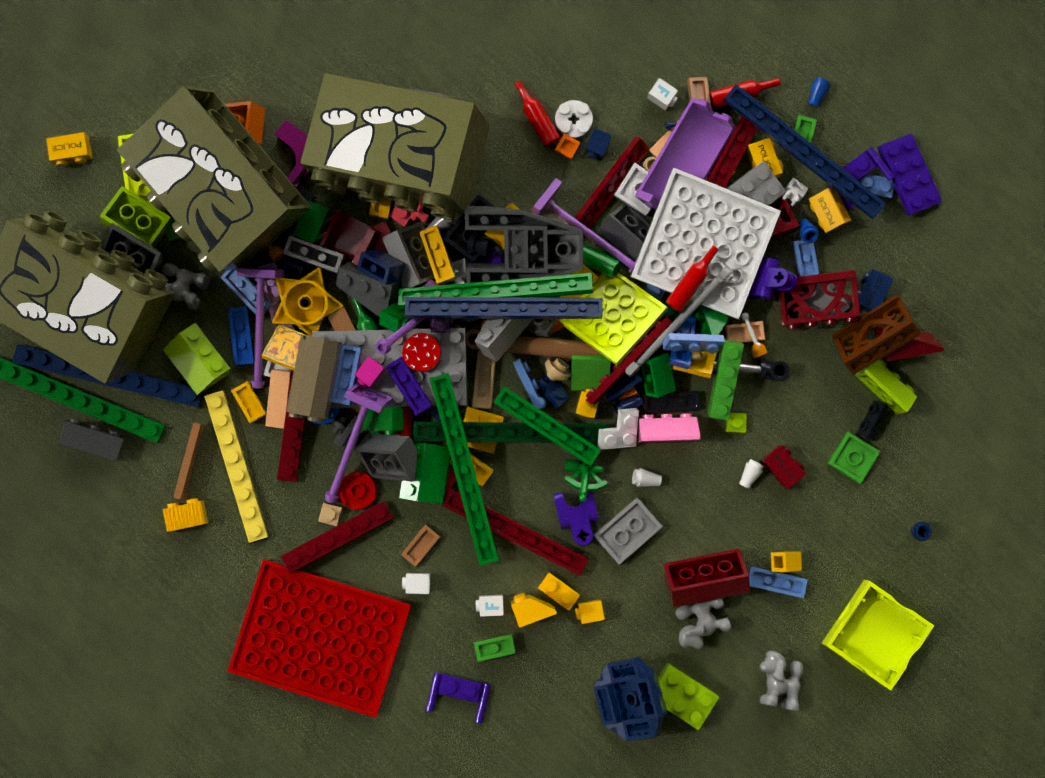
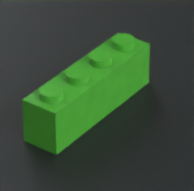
[707,339,744,421]

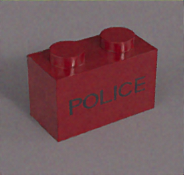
[760,445,806,489]

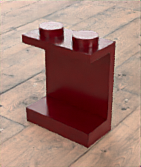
[320,210,382,265]

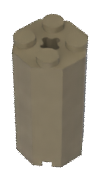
[286,335,342,422]

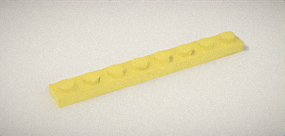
[204,390,269,543]

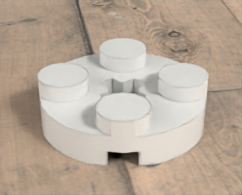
[555,100,593,139]

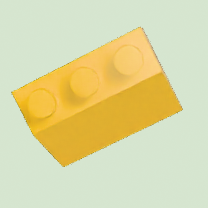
[511,593,557,628]

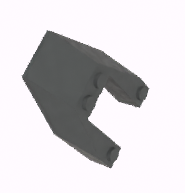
[465,206,583,283]

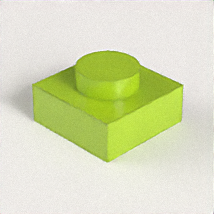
[726,413,747,433]

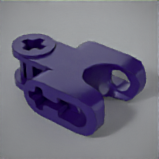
[747,258,797,299]
[554,491,599,545]

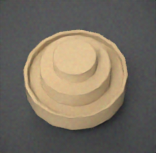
[545,357,571,381]

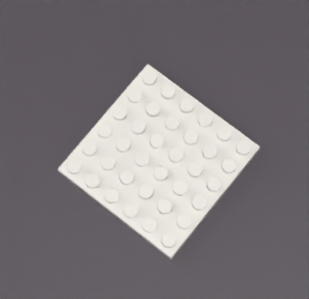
[630,168,781,319]

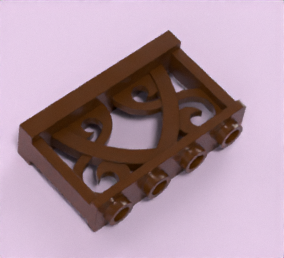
[832,295,921,375]

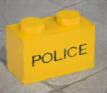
[46,132,93,167]
[746,138,784,178]
[809,187,852,233]

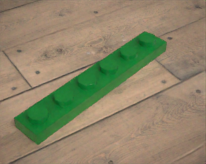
[493,386,601,466]

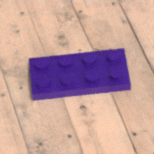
[877,133,943,216]

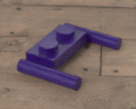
[827,147,895,211]
[426,672,491,724]

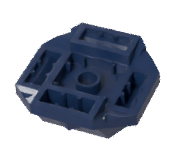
[593,657,667,741]

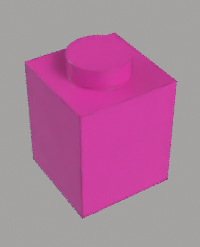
[354,356,387,388]

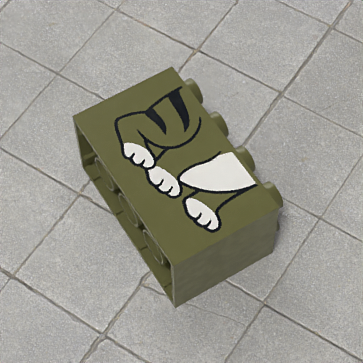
[300,73,490,220]
[117,86,312,272]
[0,211,176,384]

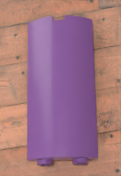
[635,98,736,210]

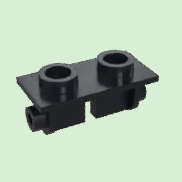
[856,400,890,441]

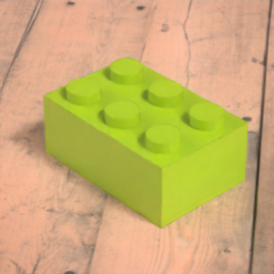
[658,662,719,730]

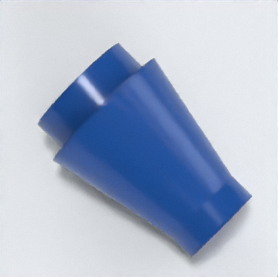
[808,77,830,107]
[798,218,819,243]

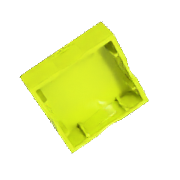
[822,580,934,690]

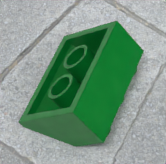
[399,440,451,504]

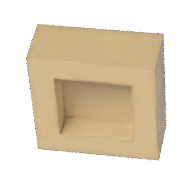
[318,503,342,526]

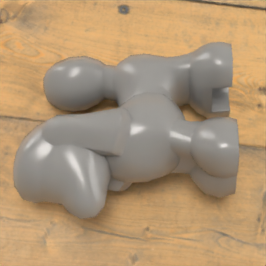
[161,263,210,311]
[676,598,732,650]
[759,651,804,711]

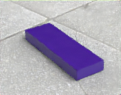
[385,356,433,416]

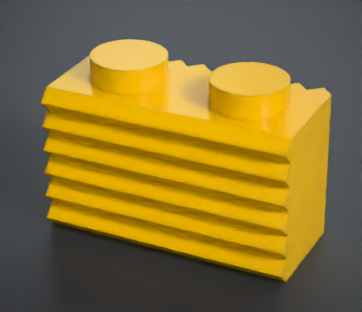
[162,498,208,532]

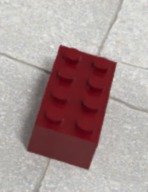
[663,549,750,608]

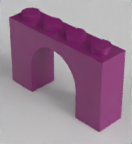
[274,120,311,189]

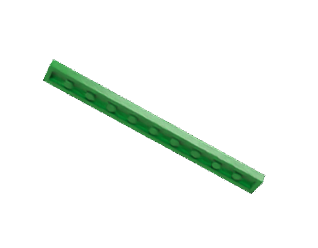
[398,273,593,309]
[0,357,166,444]
[429,373,499,566]

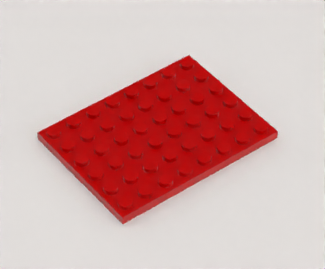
[227,559,412,718]

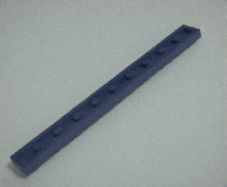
[723,84,886,220]
[405,297,603,319]
[12,344,203,408]

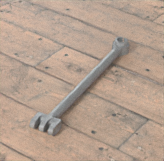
[625,265,734,377]

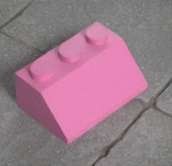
[638,414,700,443]

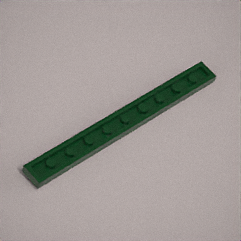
[413,421,607,443]

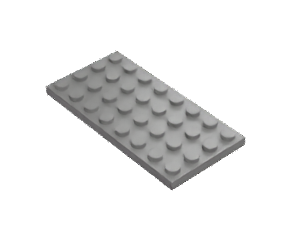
[312,328,467,408]

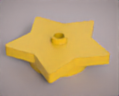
[272,268,343,336]

